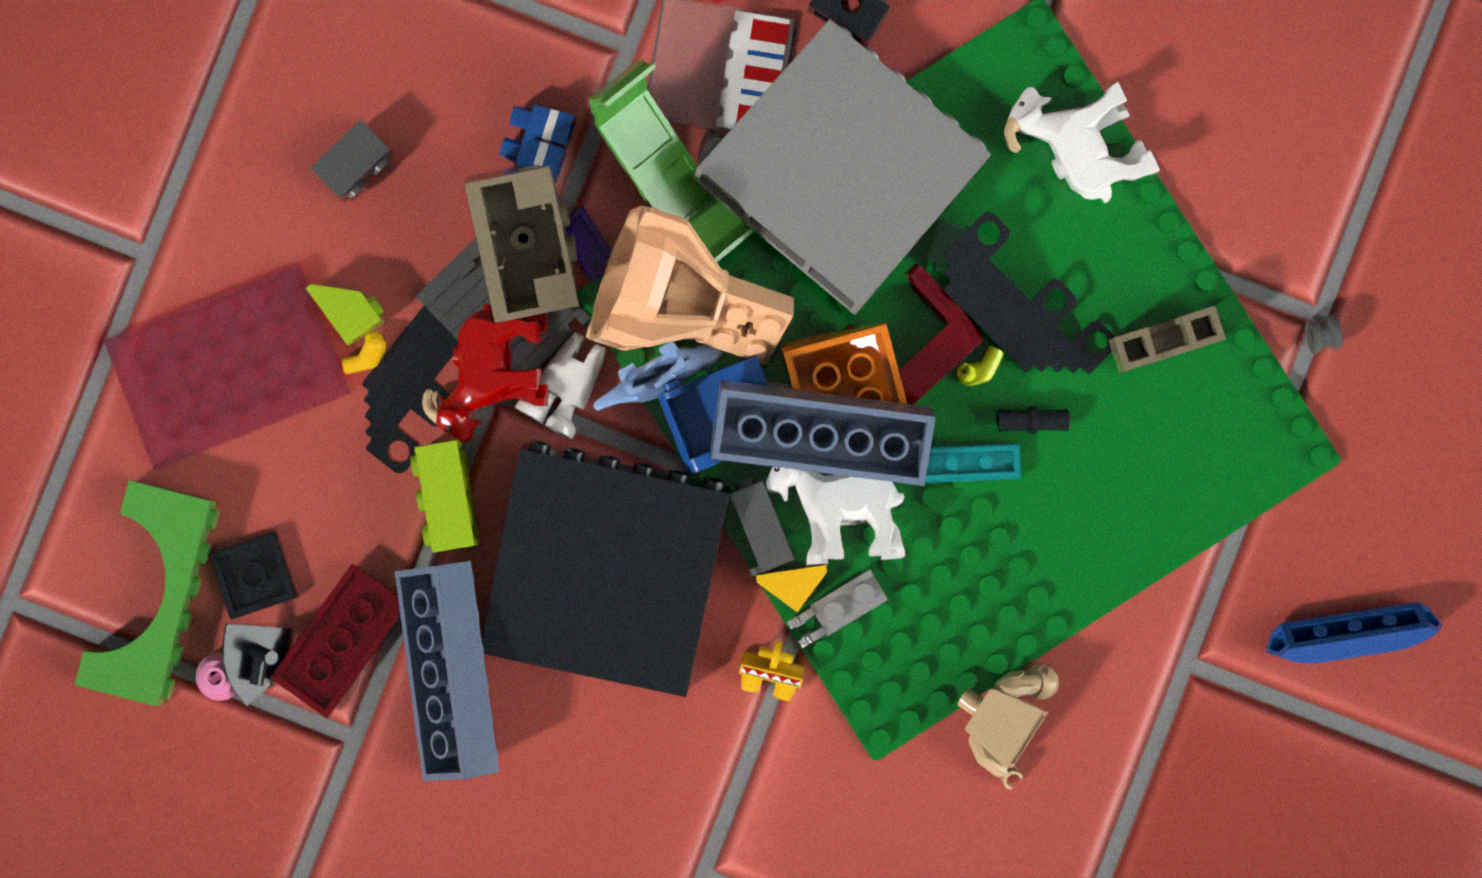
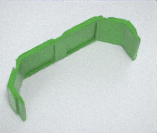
[589,60,754,262]

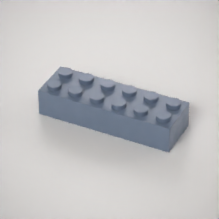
[710,380,936,486]
[395,561,499,781]

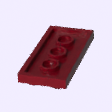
[270,563,401,719]

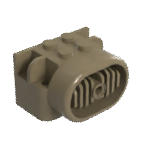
[464,165,579,323]

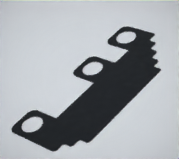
[943,212,1115,374]
[362,306,458,473]

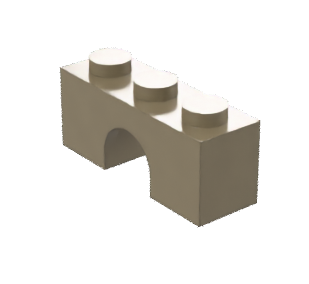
[1108,306,1226,373]

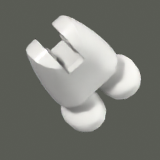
[514,332,606,440]

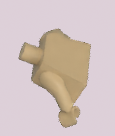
[958,664,1059,790]

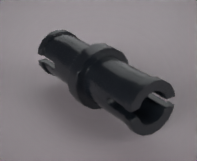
[996,406,1070,434]

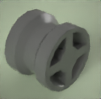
[1305,315,1343,354]

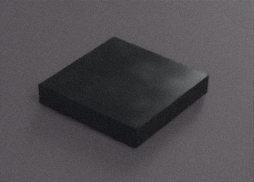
[209,531,299,620]

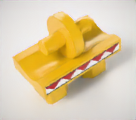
[739,640,805,701]

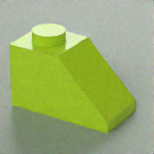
[306,284,385,347]

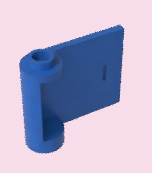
[657,356,769,474]

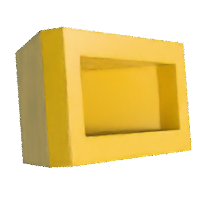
[756,565,827,612]

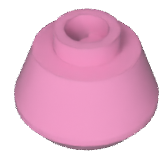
[196,653,236,701]

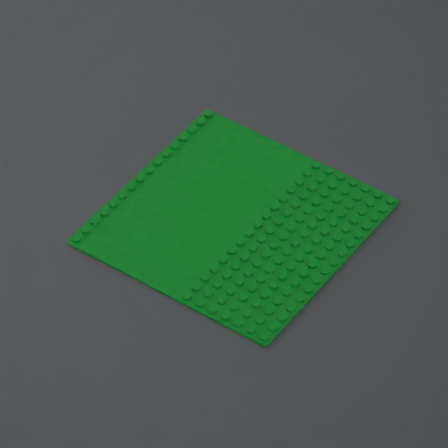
[577,0,1341,761]

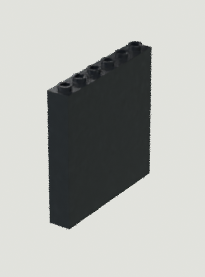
[482,440,731,697]

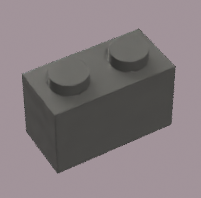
[310,119,394,202]

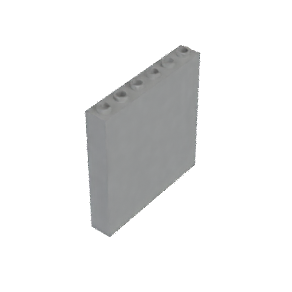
[692,19,991,315]

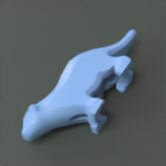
[593,342,723,411]

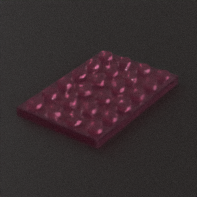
[103,264,351,470]

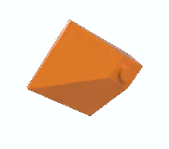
[781,323,907,404]

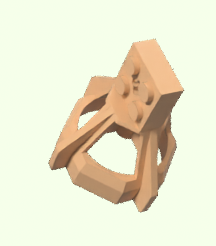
[586,206,794,365]

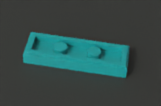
[925,444,1021,483]

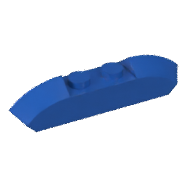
[1266,602,1443,663]

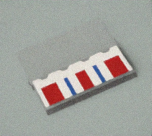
[647,0,799,132]

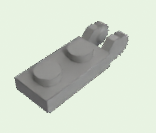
[787,569,888,648]

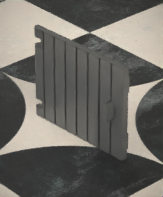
[415,238,591,371]

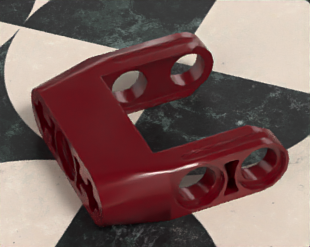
[841,263,984,405]

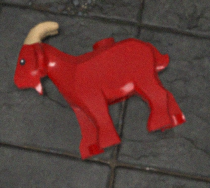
[422,304,548,442]

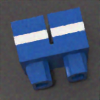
[499,105,577,183]

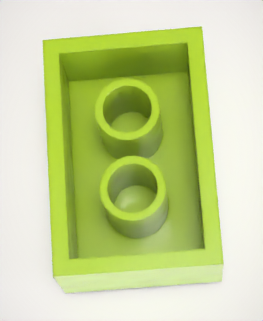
[410,440,481,553]

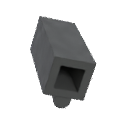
[728,477,794,576]

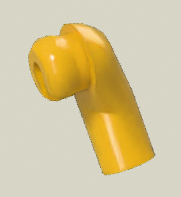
[342,331,386,375]

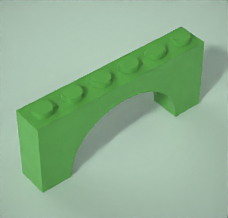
[74,480,220,706]

